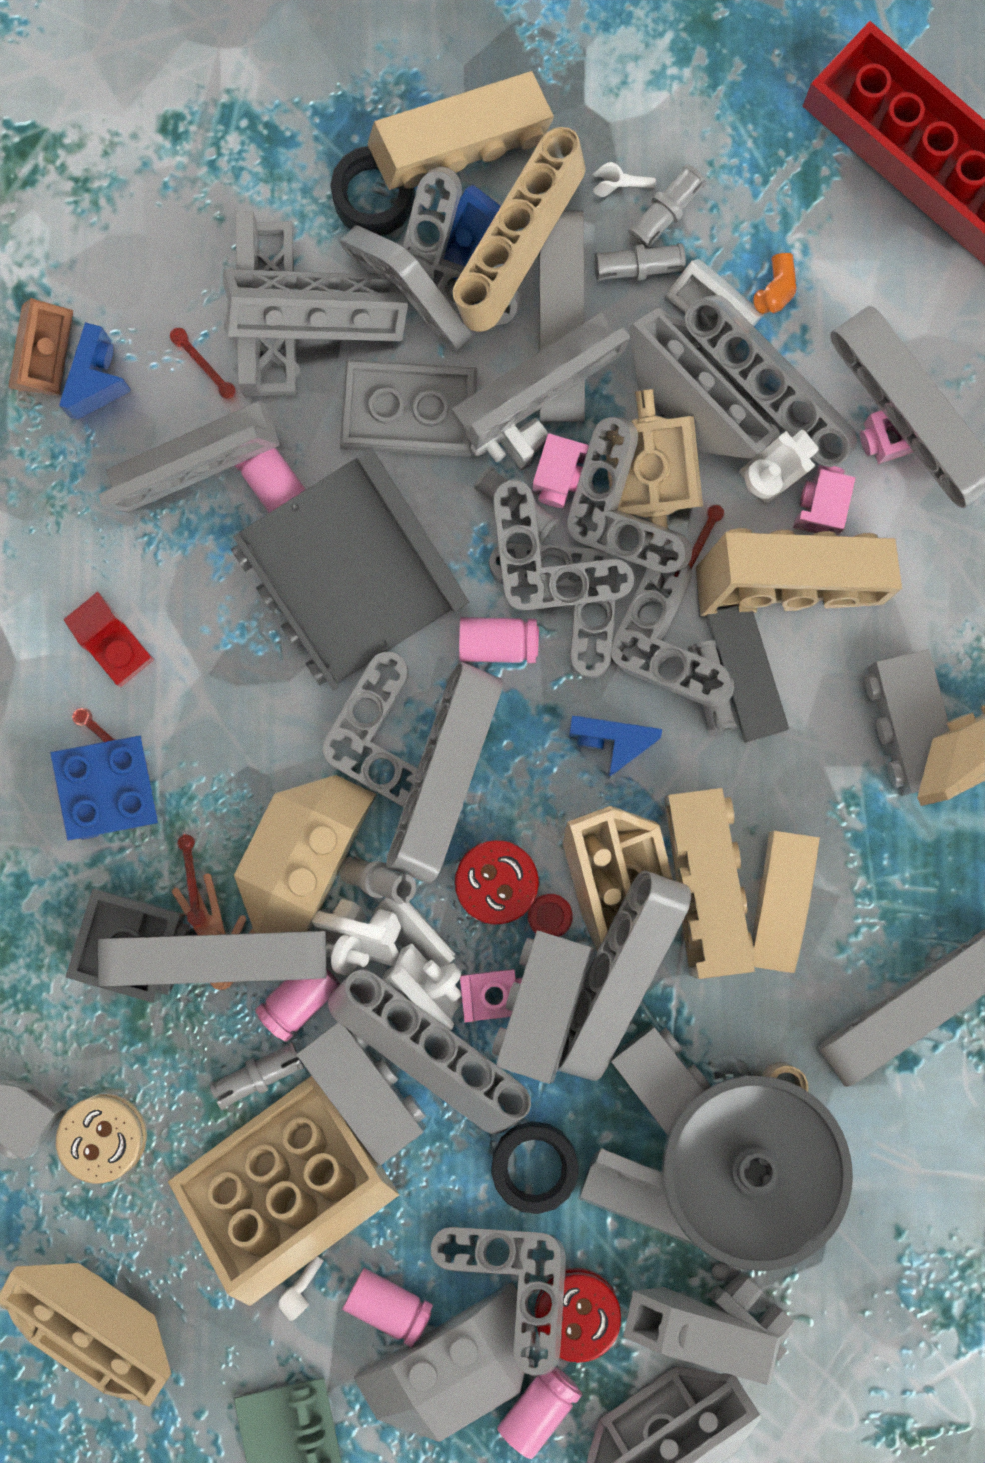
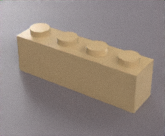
[367,71,554,190]

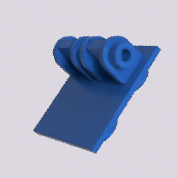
[50,735,158,841]

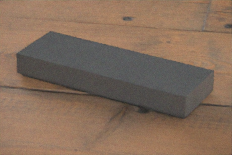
[706,605,789,743]

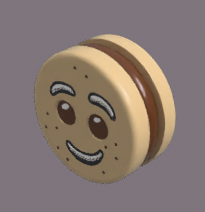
[56,1094,147,1184]

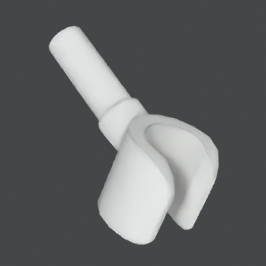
[592,162,656,197]
[279,1256,324,1321]

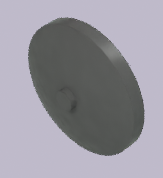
[662,1076,853,1271]

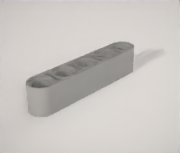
[539,210,585,422]
[684,295,857,467]
[830,306,985,508]
[386,662,503,884]
[557,871,691,1081]
[819,929,985,1087]
[98,931,327,986]
[328,970,531,1134]

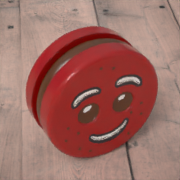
[455,840,539,925]
[535,1268,621,1363]

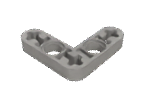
[402,167,521,325]
[340,225,472,352]
[567,417,692,573]
[493,480,634,610]
[489,542,618,680]
[611,550,734,707]
[322,652,417,808]
[431,1227,566,1376]

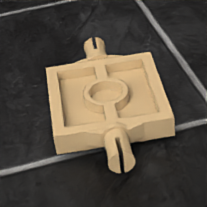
[606,389,703,544]

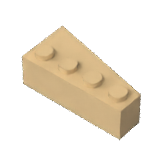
[696,528,902,616]
[664,788,755,979]

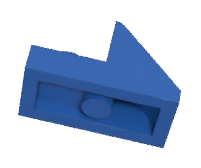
[444,185,501,281]
[59,322,131,420]
[568,715,662,779]

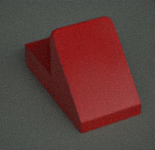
[63,591,155,688]

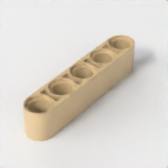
[453,127,586,332]

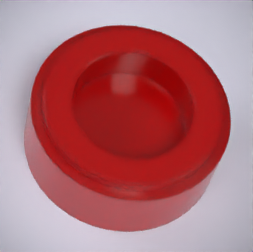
[527,894,573,937]

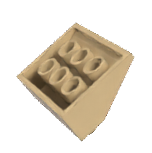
[168,1076,400,1306]

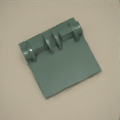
[234,1377,342,1463]

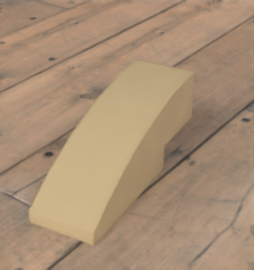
[752,831,820,973]

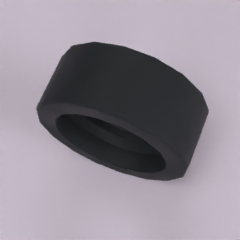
[330,146,415,236]
[491,1121,579,1214]

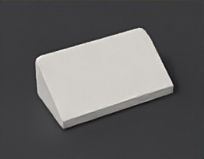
[665,259,764,351]
[373,898,456,967]

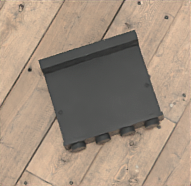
[231,448,470,691]

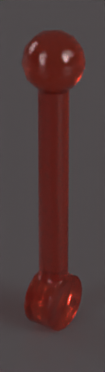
[170,327,236,399]
[674,504,725,577]
[72,708,147,765]
[177,834,206,927]

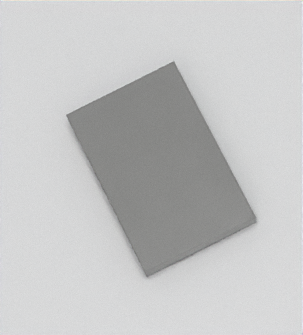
[340,360,477,457]

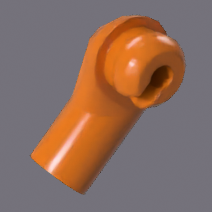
[753,253,797,314]

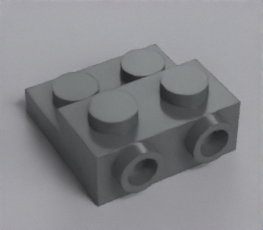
[65,889,190,1003]

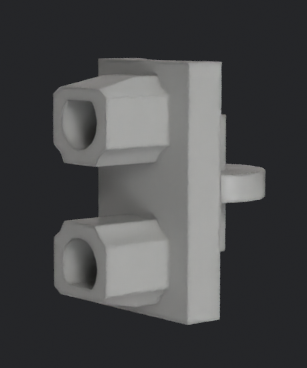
[708,1273,795,1361]

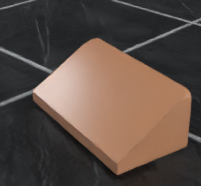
[9,298,73,396]

